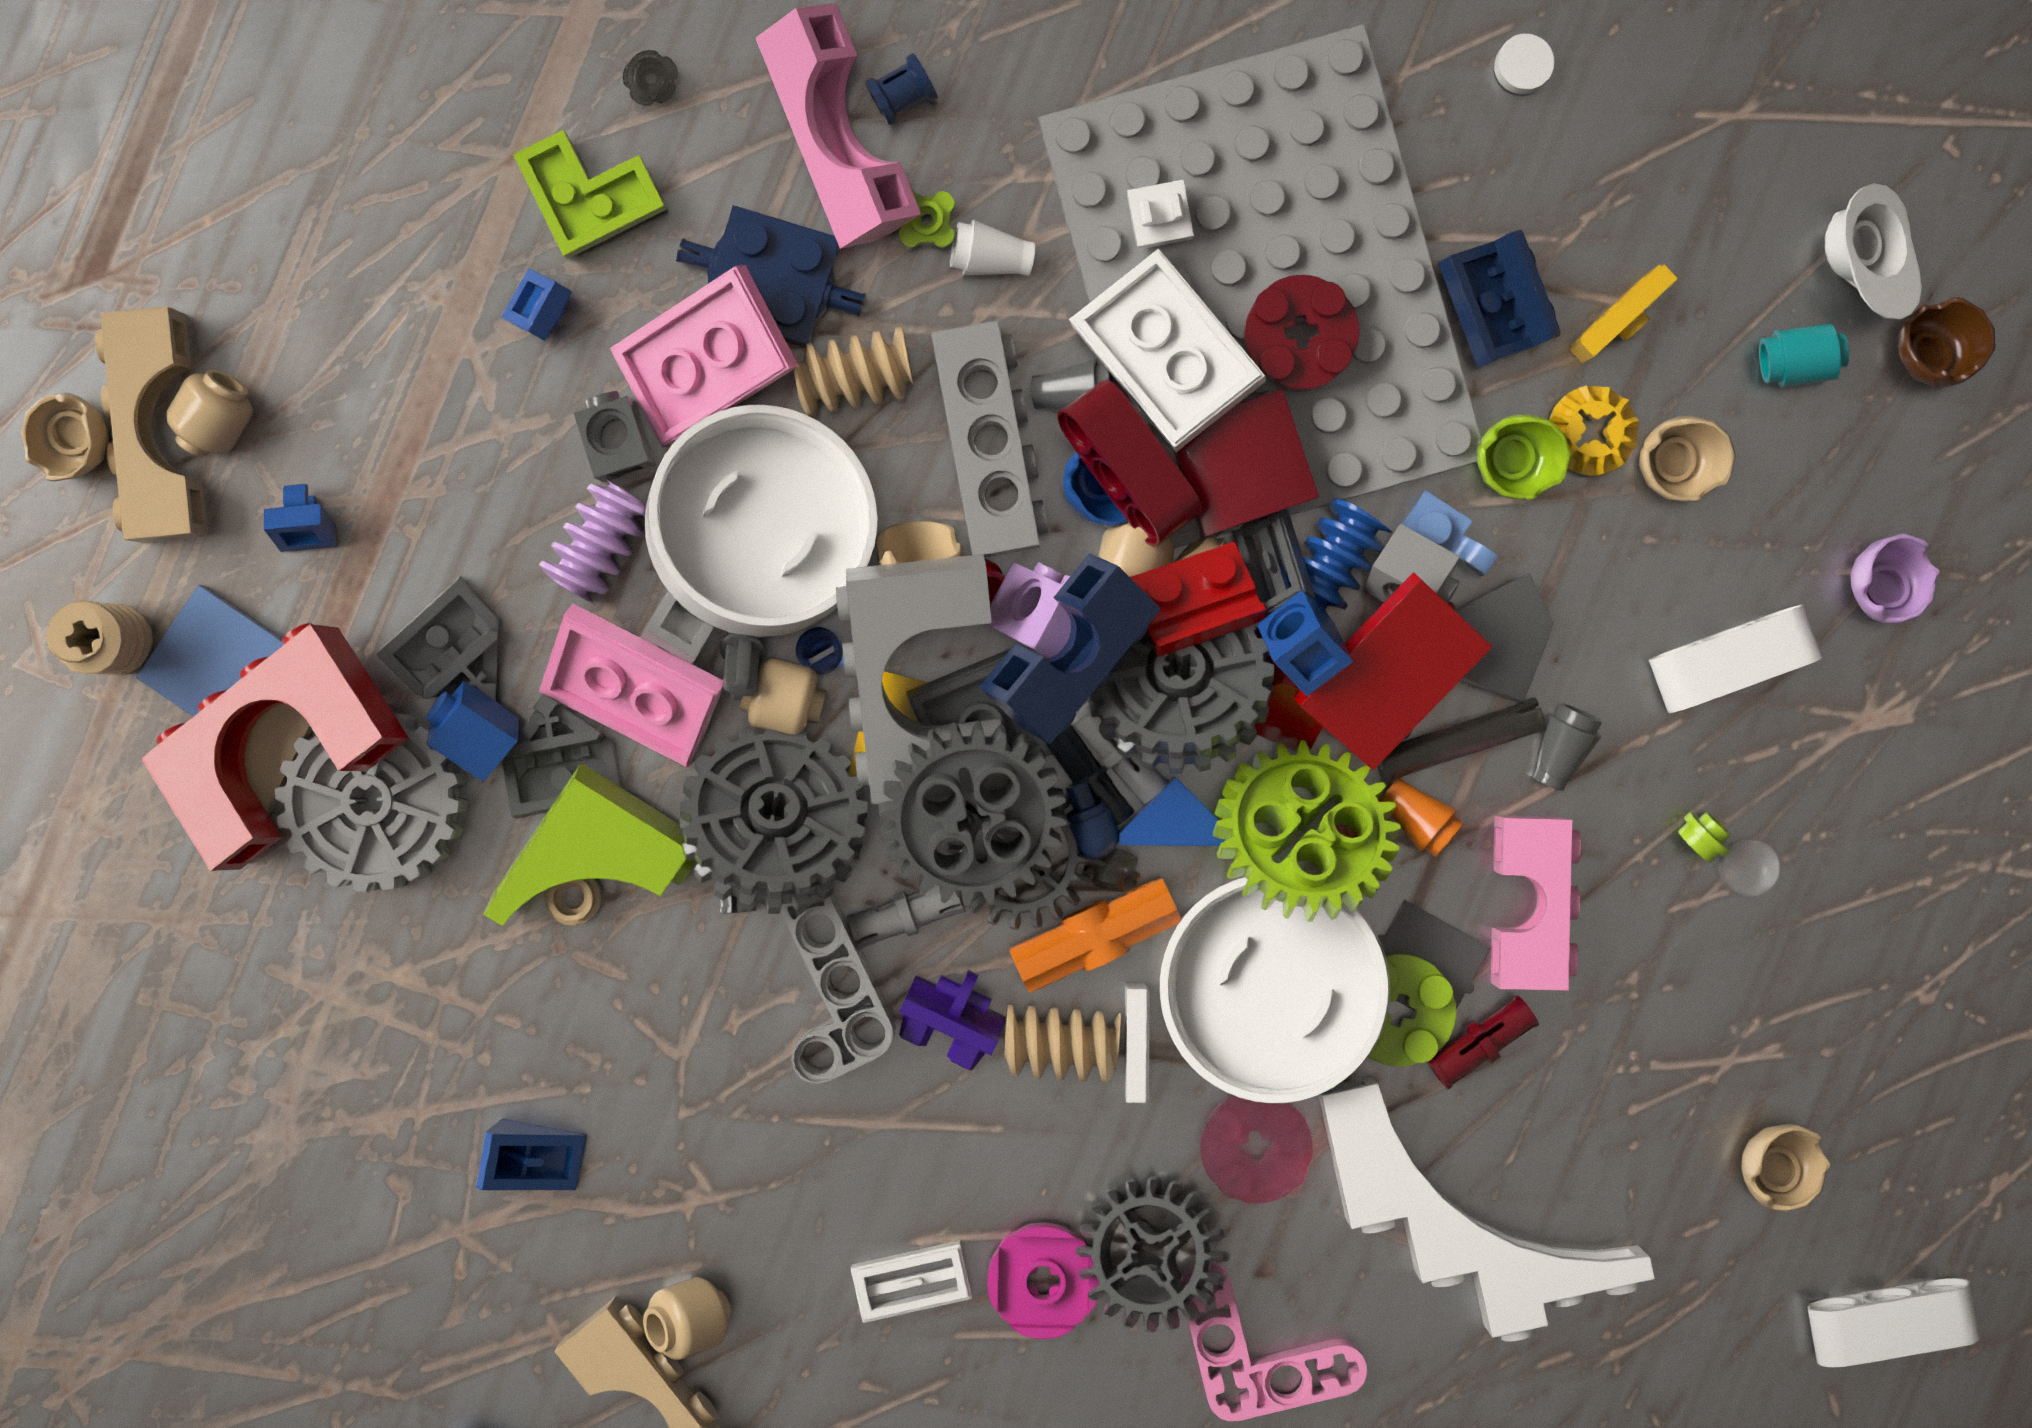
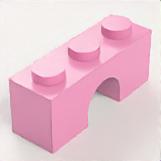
[1491,816,1581,991]

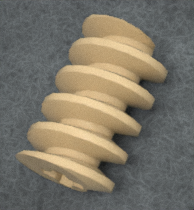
[791,326,914,417]
[46,601,154,675]
[1004,1004,1121,1084]

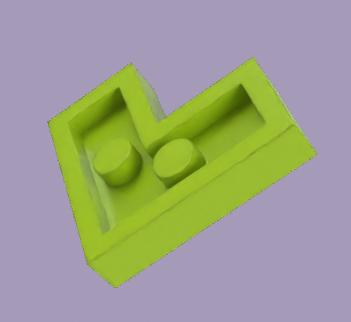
[513,129,667,259]

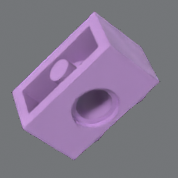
[986,562,1071,658]

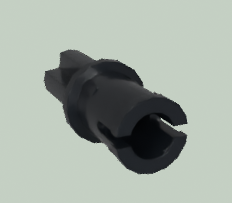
[1046,725,1135,826]

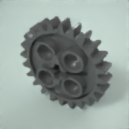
[878,721,1067,907]

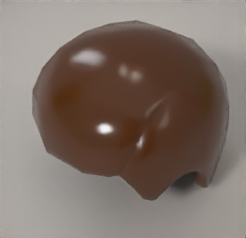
[1897,297,1996,388]

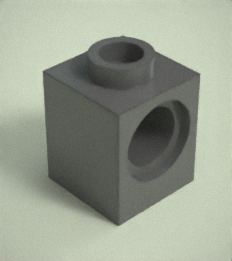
[574,391,656,482]

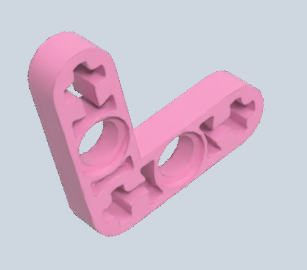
[1180,1258,1367,1422]

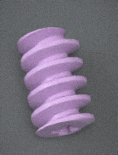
[539,479,646,605]

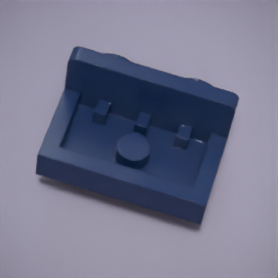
[1438,229,1561,368]

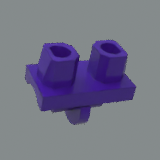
[899,970,1007,1070]

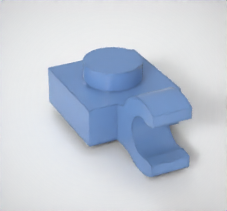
[1402,490,1498,577]

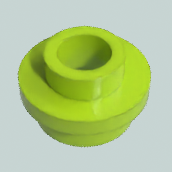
[1678,811,1731,863]

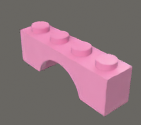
[756,3,921,249]

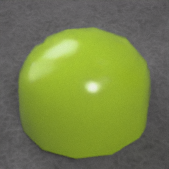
[1476,414,1572,500]

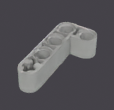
[780,891,896,1084]

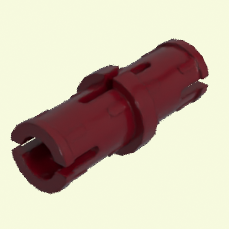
[1427,995,1539,1090]

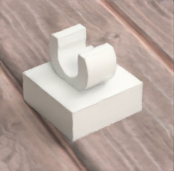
[1127,180,1194,250]

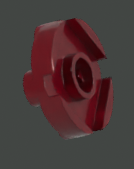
[1243,275,1359,391]

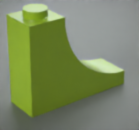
[483,763,696,926]

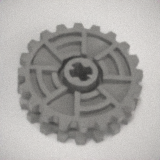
[275,713,469,893]

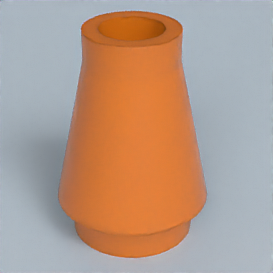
[1379,777,1465,858]

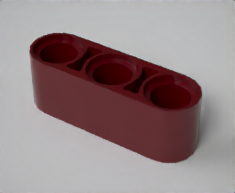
[1057,380,1202,547]

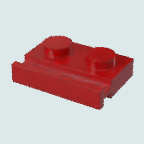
[1130,541,1266,658]

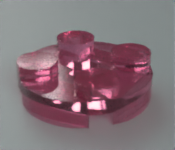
[1199,1094,1313,1204]

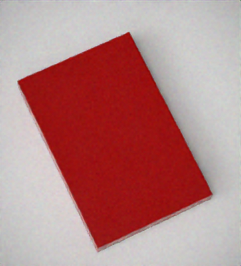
[1293,572,1493,770]

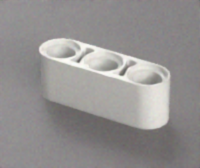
[1649,604,1823,713]
[1807,1278,1980,1367]

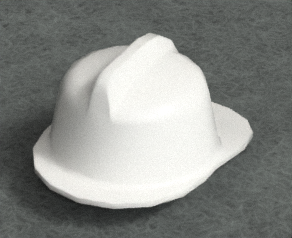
[1825,183,1922,320]

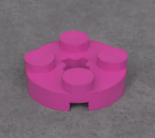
[987,1222,1100,1339]

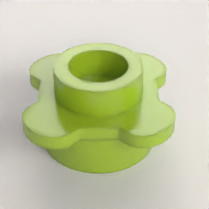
[899,191,955,248]

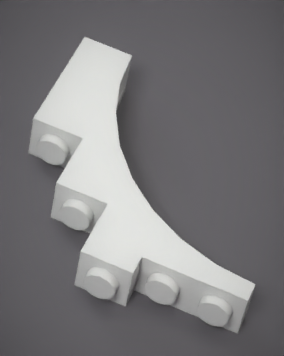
[1318,1076,1655,1341]

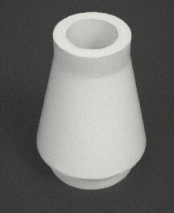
[950,219,1035,276]

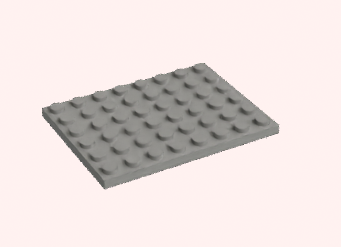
[1038,24,1487,548]

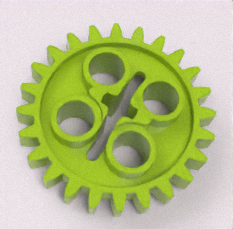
[1213,740,1401,922]

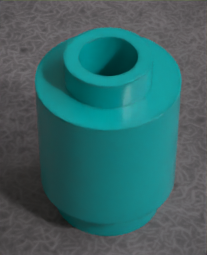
[1759,323,1849,387]

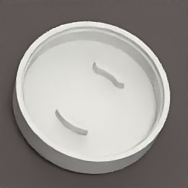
[645,405,878,637]
[1160,877,1390,1103]

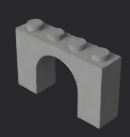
[836,554,1008,804]

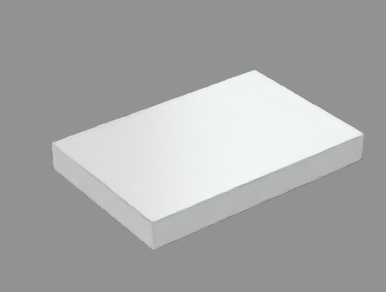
[1069,249,1266,452]

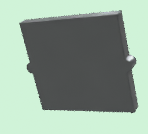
[1378,900,1491,1011]

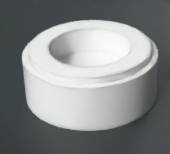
[1494,34,1554,95]

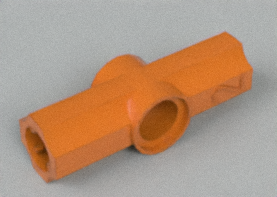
[1009,877,1182,993]

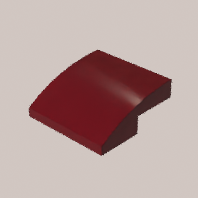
[1173,389,1319,537]

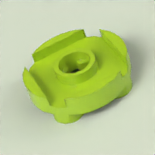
[1368,953,1457,1067]

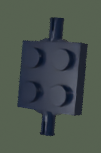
[676,205,866,348]

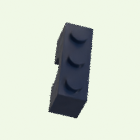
[979,553,1161,744]

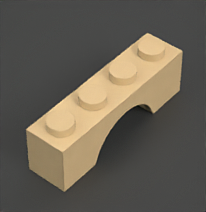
[95,306,208,543]
[554,1297,720,1428]

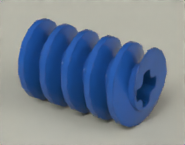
[1286,498,1392,624]

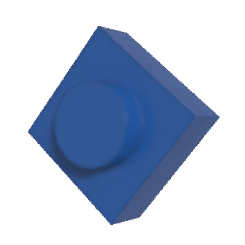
[501,268,572,341]

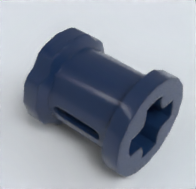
[865,53,938,125]

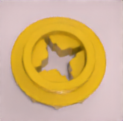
[1549,385,1640,476]

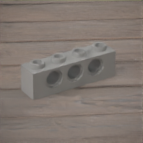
[931,320,1049,558]

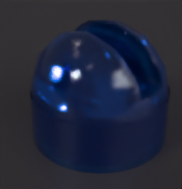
[795,627,843,675]

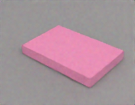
[610,265,799,448]
[539,603,723,768]

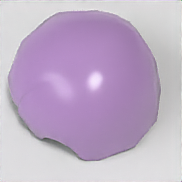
[1850,533,1940,625]

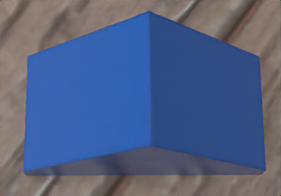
[1118,776,1225,846]
[476,1119,586,1190]

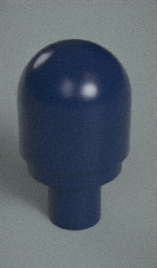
[1065,780,1119,859]

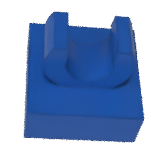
[264,484,336,552]

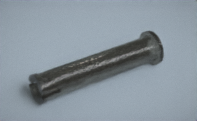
[1377,697,1546,787]

